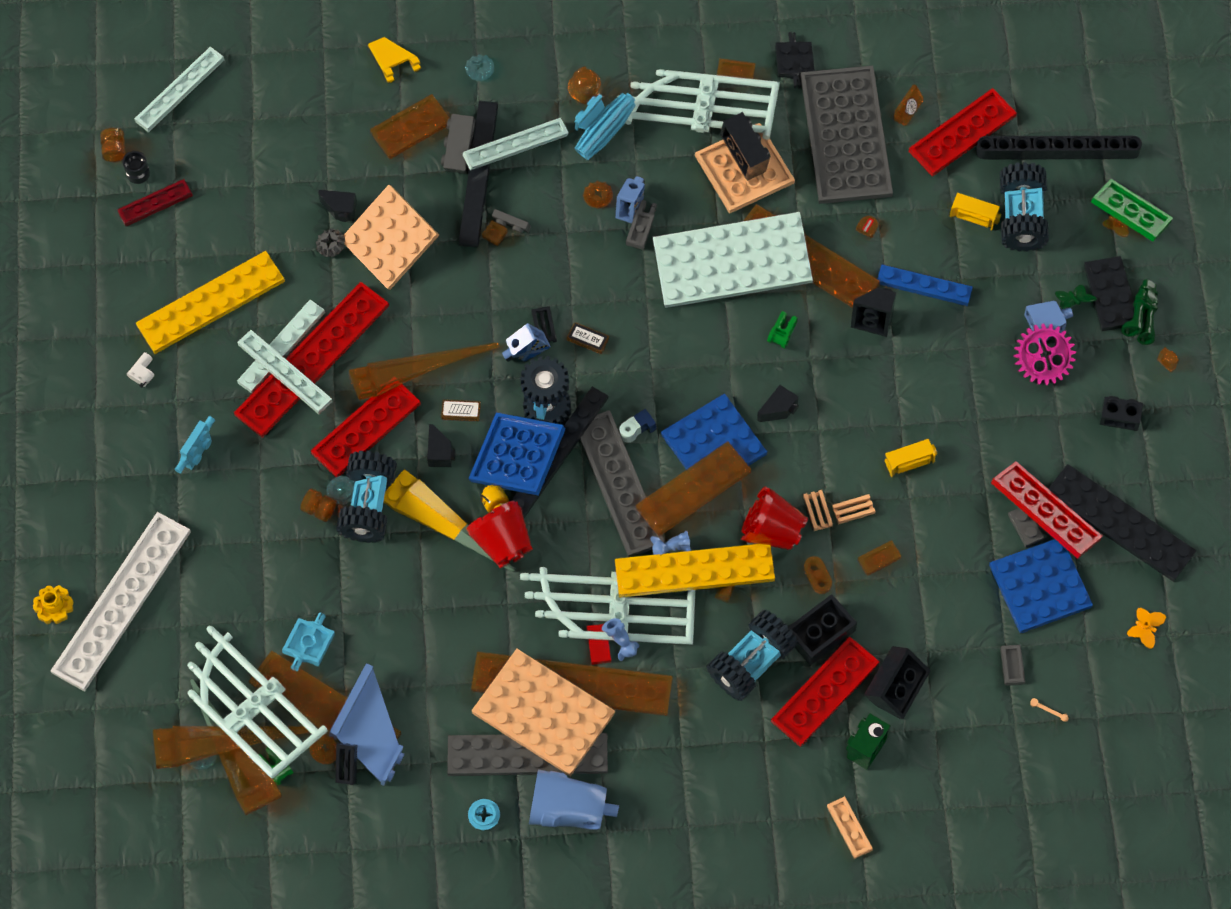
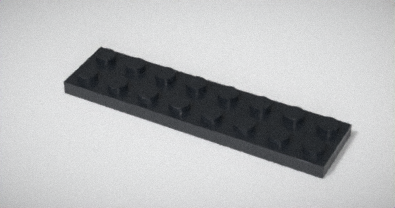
[1048,464,1197,582]

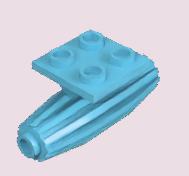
[574,93,636,160]

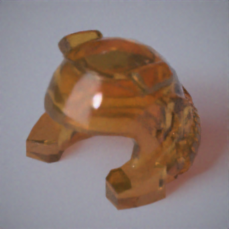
[567,66,603,105]

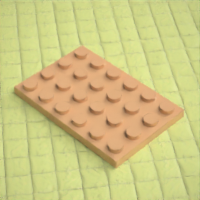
[472,649,615,776]

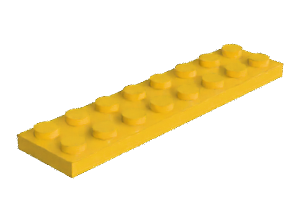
[136,251,285,354]
[615,544,775,598]

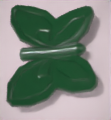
[1055,285,1097,309]

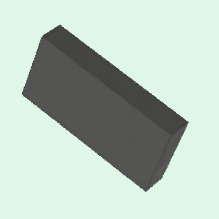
[1000,645,1025,685]

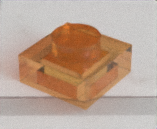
[482,220,508,246]
[1157,347,1179,372]

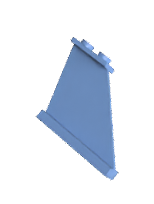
[329,663,404,786]

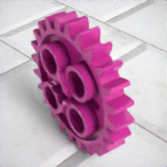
[1013,323,1076,385]

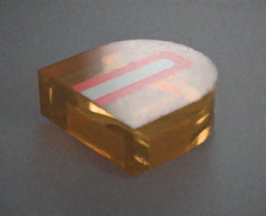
[856,216,878,238]

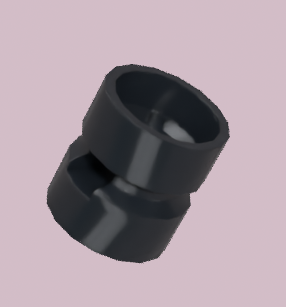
[122,151,150,184]

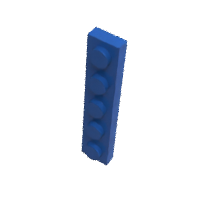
[877,265,973,306]

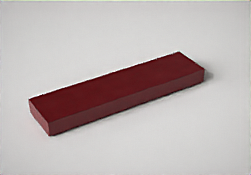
[117,179,193,227]

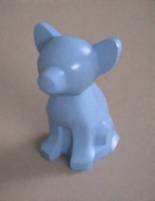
[650,530,691,555]
[602,618,639,661]

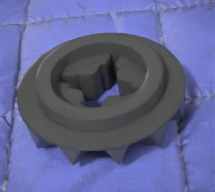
[316,228,345,257]

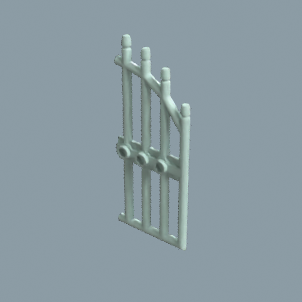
[617,69,780,140]
[520,567,695,645]
[187,626,328,779]

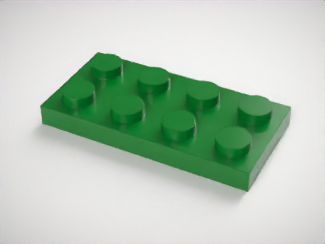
[1091,179,1173,242]

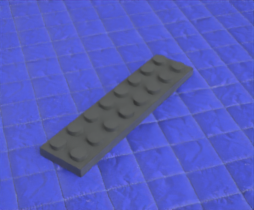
[580,410,665,557]
[448,733,608,776]

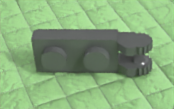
[626,200,657,250]

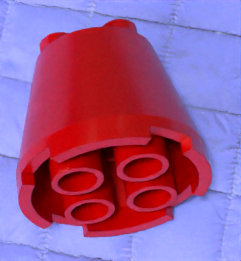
[741,486,808,550]
[466,500,533,569]

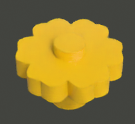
[33,585,74,624]

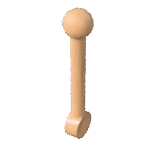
[1030,698,1069,722]

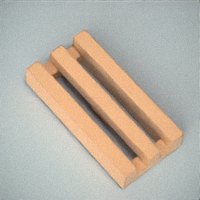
[803,490,833,531]
[832,494,875,525]

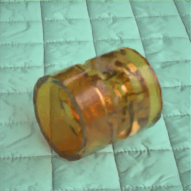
[100,128,126,162]
[301,488,337,522]

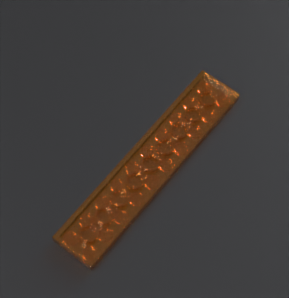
[471,652,673,716]

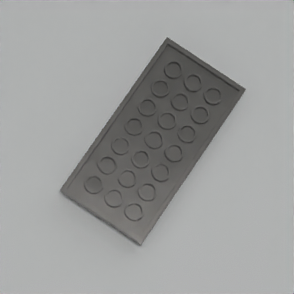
[801,66,893,204]

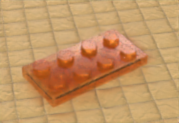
[370,94,450,159]

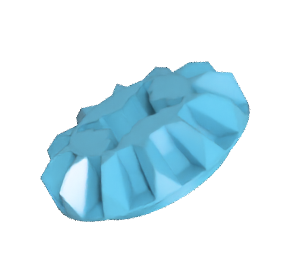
[468,799,500,831]

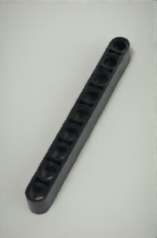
[459,101,498,248]
[976,136,1142,160]

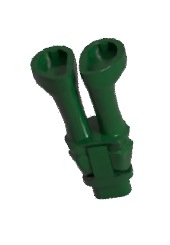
[1121,280,1158,345]

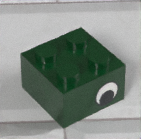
[846,713,890,770]

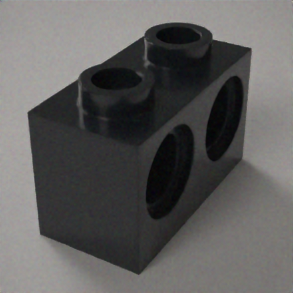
[1100,396,1143,431]

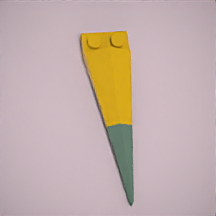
[383,469,515,572]

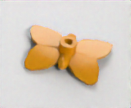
[1127,608,1166,649]

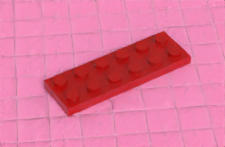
[909,88,1017,177]
[310,377,421,478]
[991,461,1103,559]
[771,637,880,747]

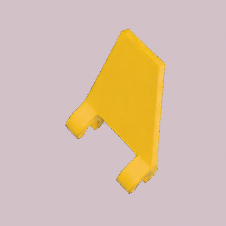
[368,37,421,83]

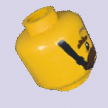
[481,485,509,513]

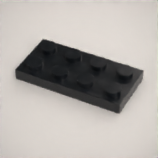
[1084,256,1134,332]

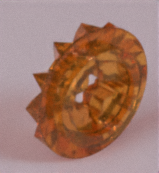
[583,180,613,208]
[309,733,337,764]

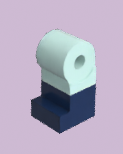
[620,408,657,443]

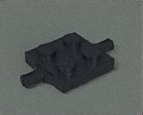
[775,32,815,89]

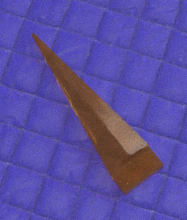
[349,343,499,400]
[153,726,309,769]

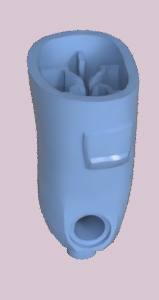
[529,769,619,830]

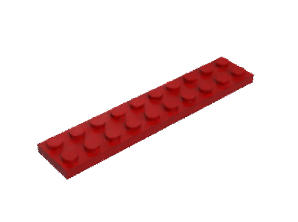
[234,282,389,438]

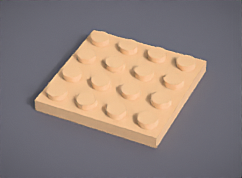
[695,123,795,214]
[343,185,439,290]

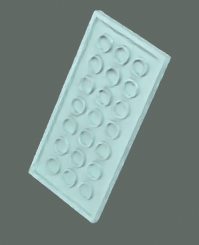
[653,212,813,308]

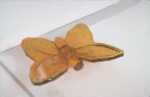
[1103,216,1129,237]

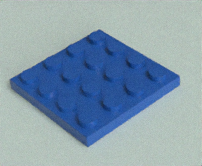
[661,394,767,493]
[469,412,565,496]
[989,539,1093,633]

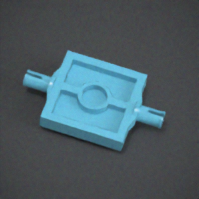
[175,416,215,474]
[282,613,335,671]

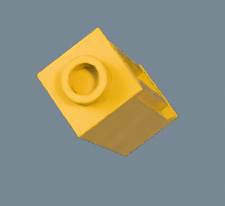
[950,193,1001,230]
[884,439,937,477]

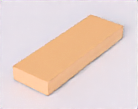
[827,796,873,859]

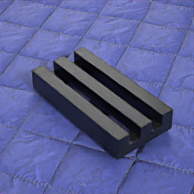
[531,306,557,343]
[335,742,358,785]

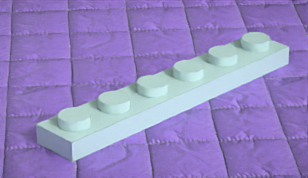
[134,47,224,132]
[463,118,568,171]
[237,300,325,393]
[238,330,332,414]

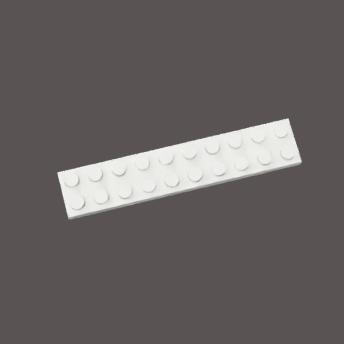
[51,512,191,692]

